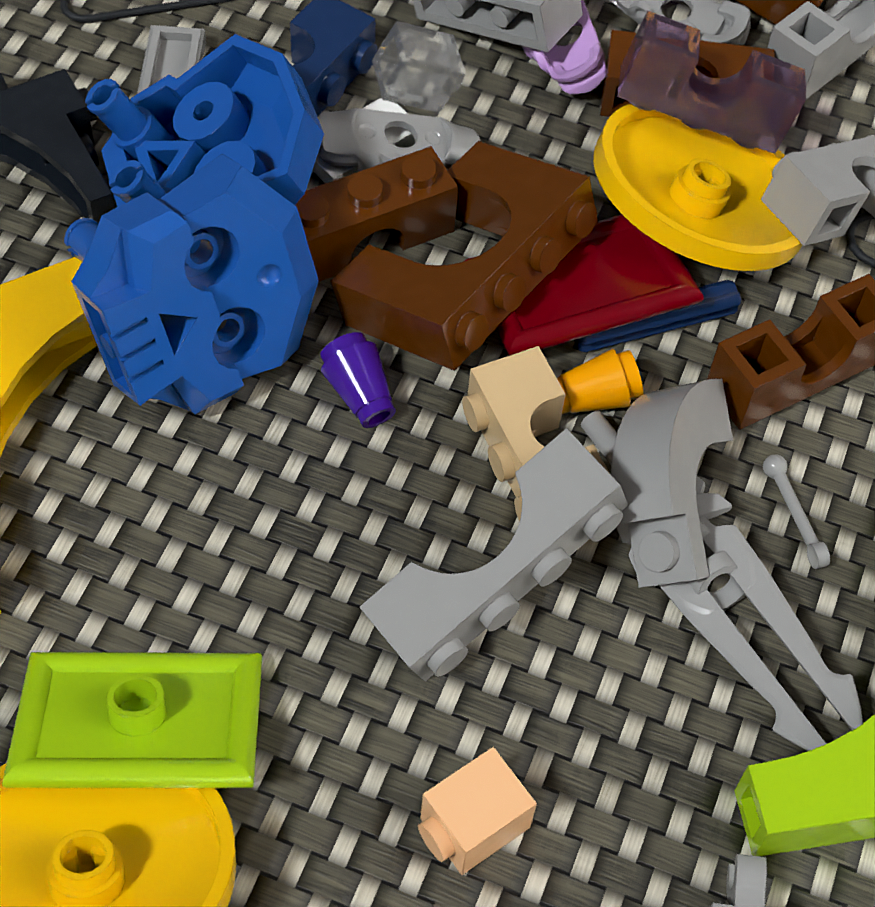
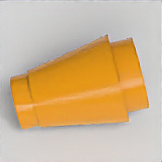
[557,348,644,414]

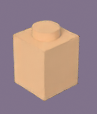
[418,747,537,875]

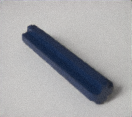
[574,280,741,352]

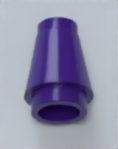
[320,332,396,428]

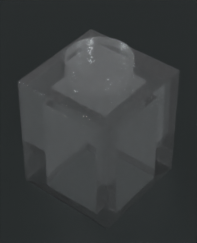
[372,21,466,113]

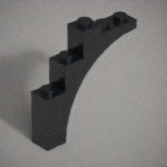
[0,69,117,223]

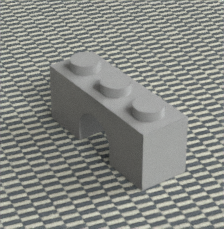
[761,135,875,246]

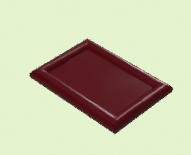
[465,214,704,356]

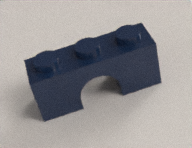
[290,0,378,117]

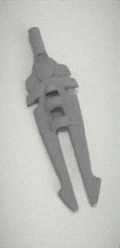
[581,411,863,751]

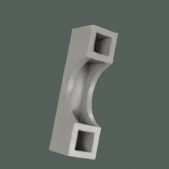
[767,0,875,104]
[359,428,628,681]

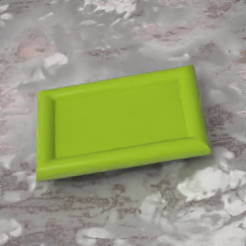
[2,652,262,788]

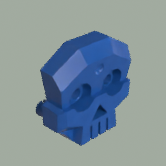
[85,34,324,254]
[64,154,319,414]

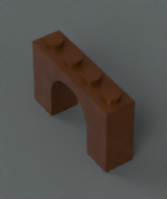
[330,141,598,371]

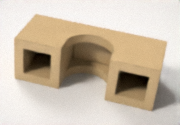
[462,346,611,522]

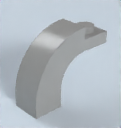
[611,379,733,588]

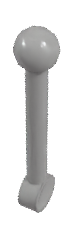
[763,454,830,569]

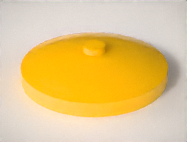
[593,99,803,271]
[0,763,236,907]

